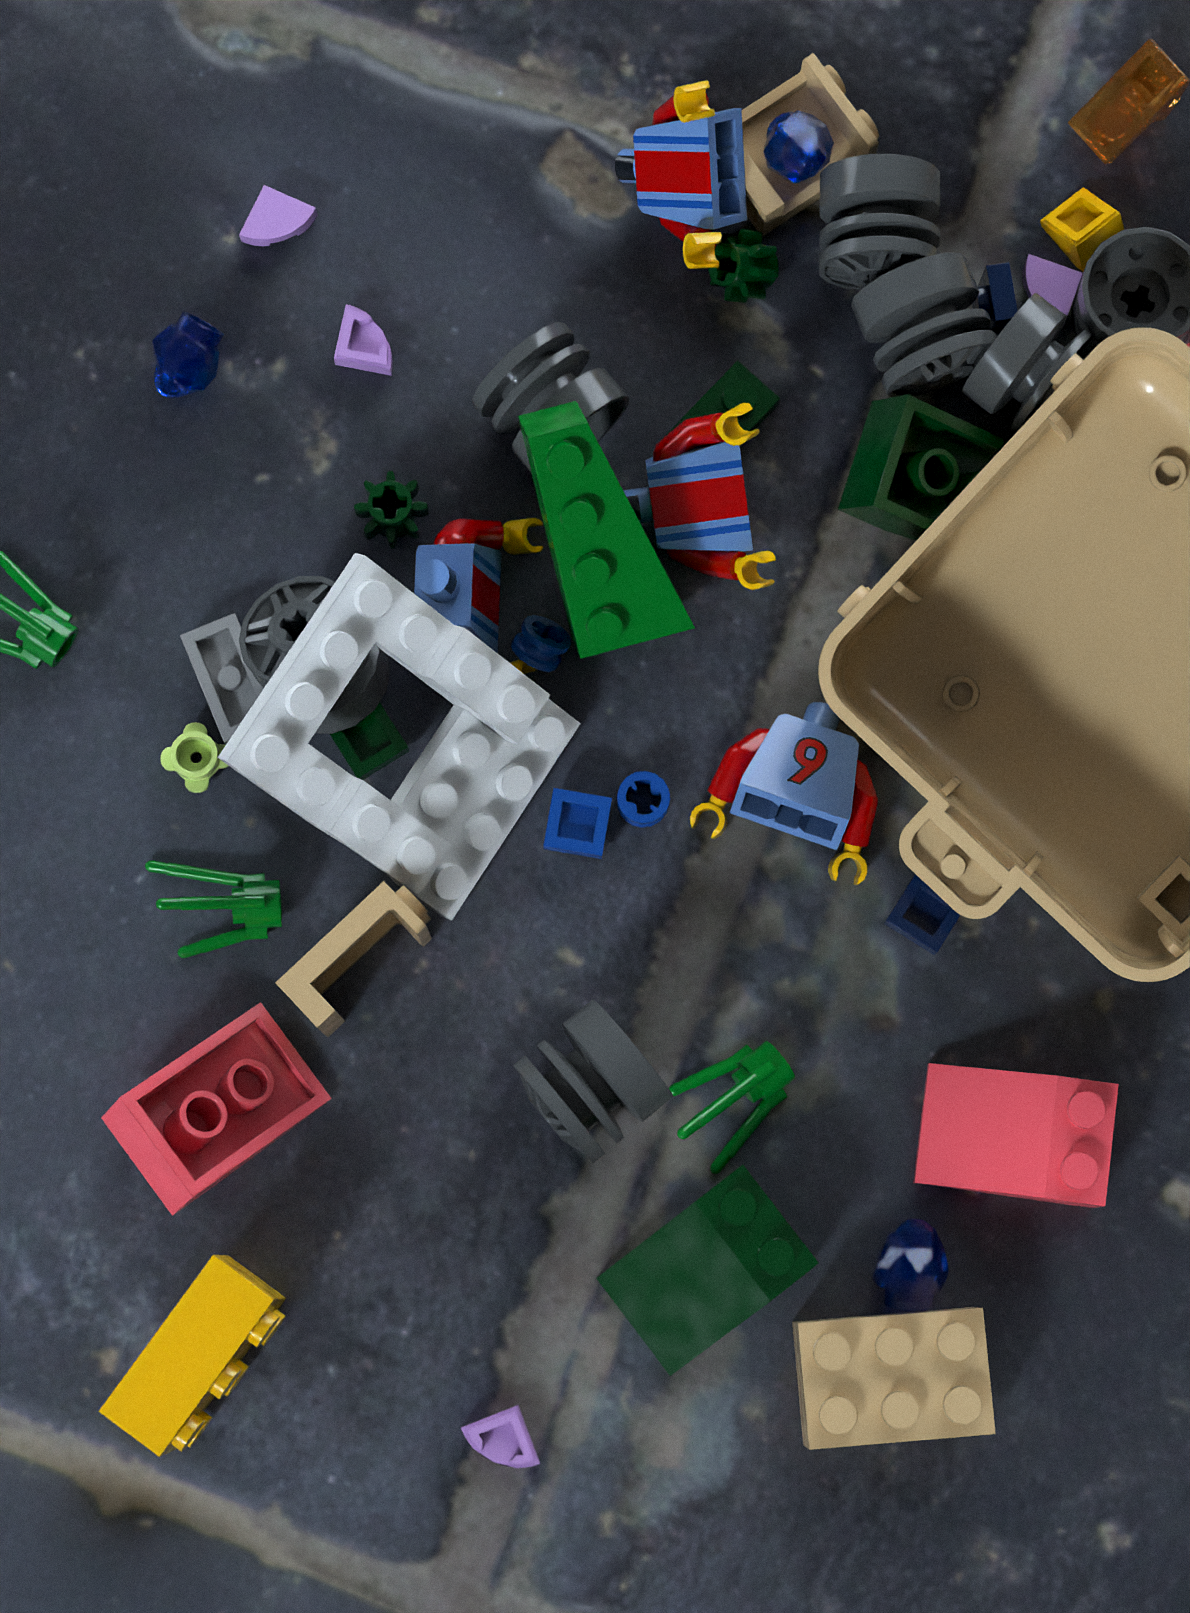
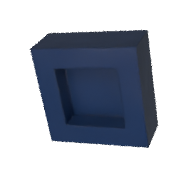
[972,262,1018,336]
[884,874,960,955]

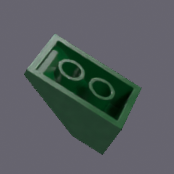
[838,395,1008,541]
[596,1165,819,1376]

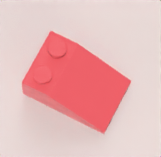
[101,1002,332,1216]
[913,1063,1119,1208]

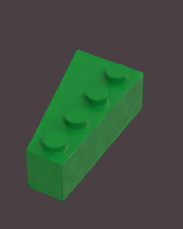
[518,401,695,659]

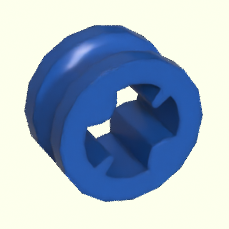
[511,615,571,672]
[617,771,670,828]

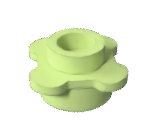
[160,722,229,793]

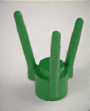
[0,551,79,670]
[145,860,282,958]
[669,1041,795,1174]

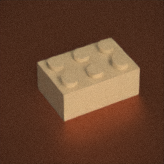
[792,1307,996,1450]

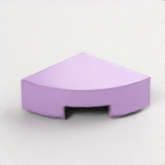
[239,185,317,247]
[1023,254,1083,316]
[334,304,393,376]
[461,1405,540,1468]

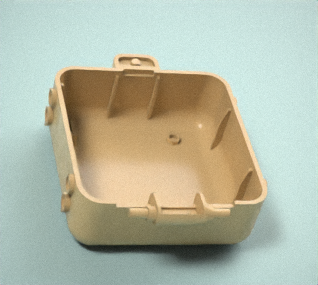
[818,328,1190,982]

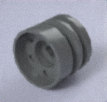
[819,154,940,290]
[1071,227,1190,356]
[851,252,997,397]
[961,293,1093,433]
[472,322,629,472]
[239,576,391,734]
[513,999,673,1163]

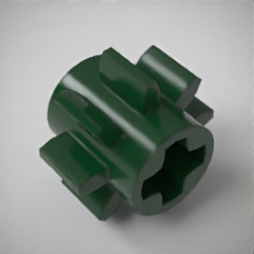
[708,229,779,303]
[354,471,429,549]

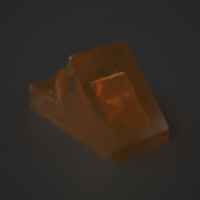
[1068,39,1190,164]

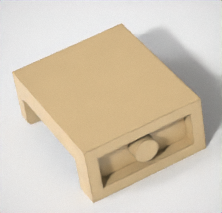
[742,53,879,236]
[275,881,432,1037]

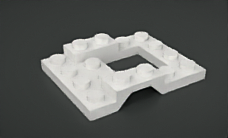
[217,553,581,921]

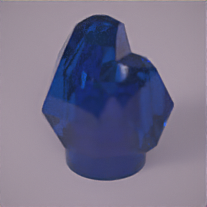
[763,110,834,184]
[152,311,224,398]
[873,1218,949,1311]

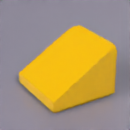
[1040,187,1124,272]

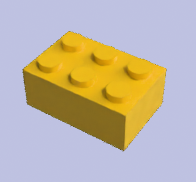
[98,1255,286,1457]

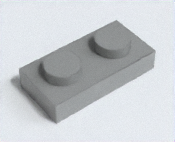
[180,613,264,745]

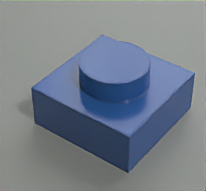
[543,788,612,859]

